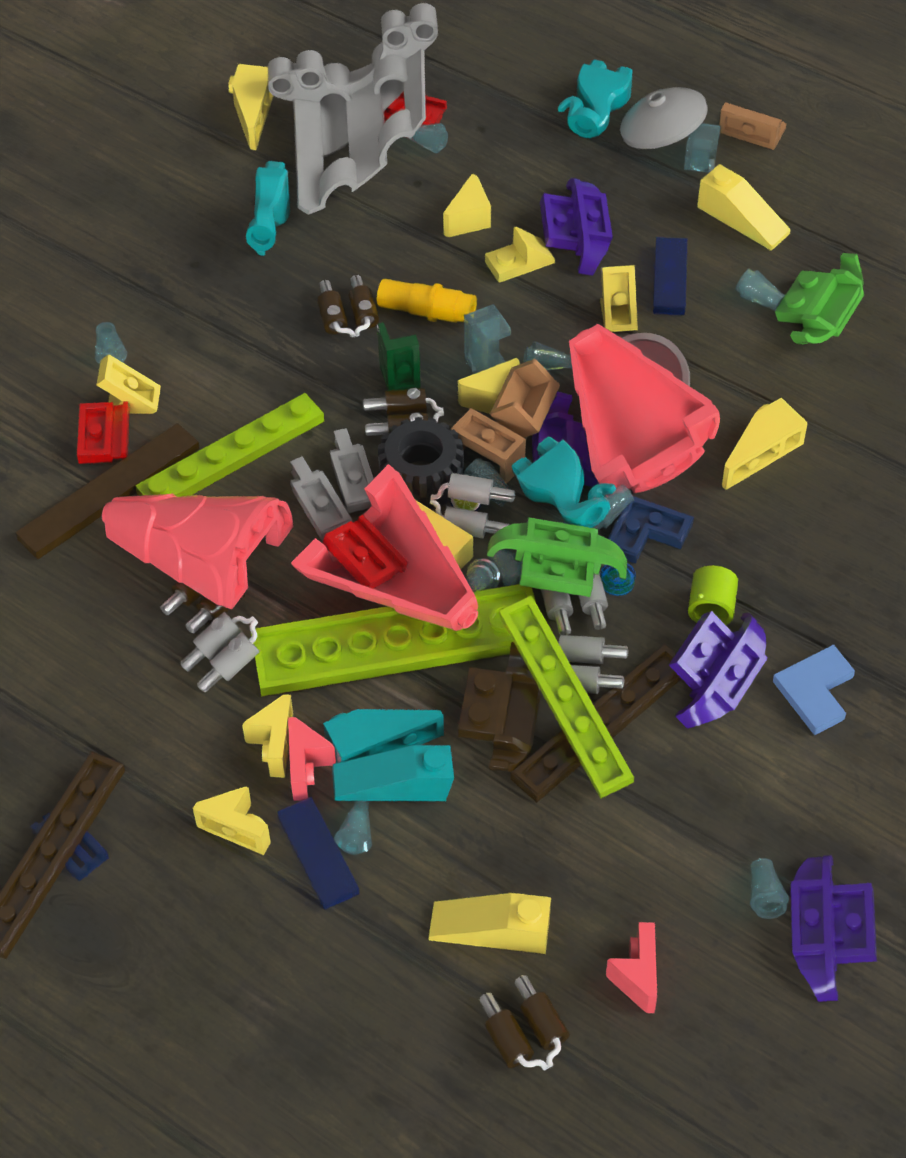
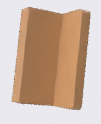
[718,102,786,150]

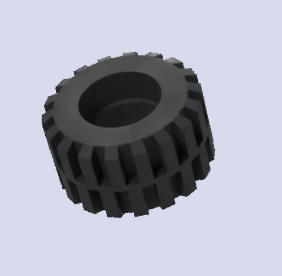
[378,417,464,508]

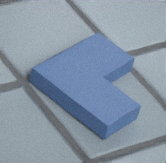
[773,645,855,735]

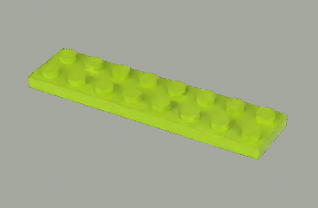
[250,584,536,697]

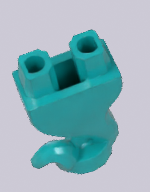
[557,59,633,138]
[246,161,290,256]
[512,437,616,528]

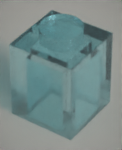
[684,123,721,173]

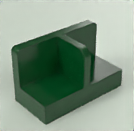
[377,322,421,391]

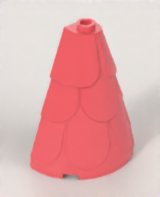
[569,324,720,494]
[291,464,478,631]
[102,494,293,609]

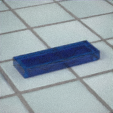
[653,237,688,315]
[277,797,360,910]

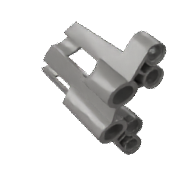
[268,3,438,214]

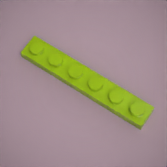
[136,393,324,497]
[499,595,634,799]

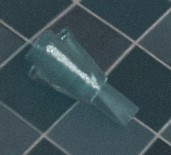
[404,123,448,153]
[524,341,572,371]
[466,558,500,591]
[334,801,372,854]

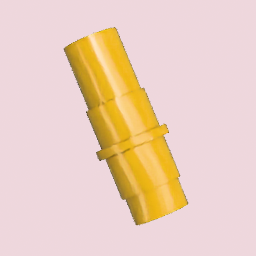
[377,279,477,324]

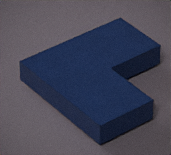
[607,495,694,564]

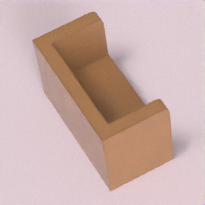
[490,359,560,438]
[451,408,526,484]

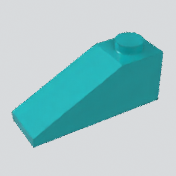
[323,709,444,763]
[332,745,454,801]

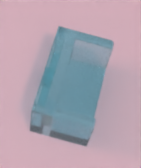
[464,304,511,374]

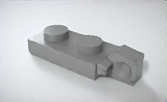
[330,428,374,513]
[290,456,352,541]

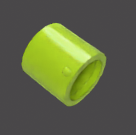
[688,565,738,625]

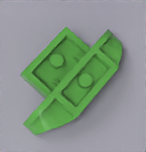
[775,253,864,345]
[487,518,627,597]

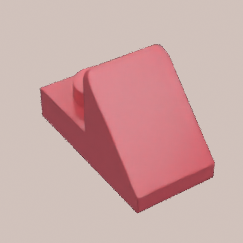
[288,717,336,801]
[606,922,657,1013]

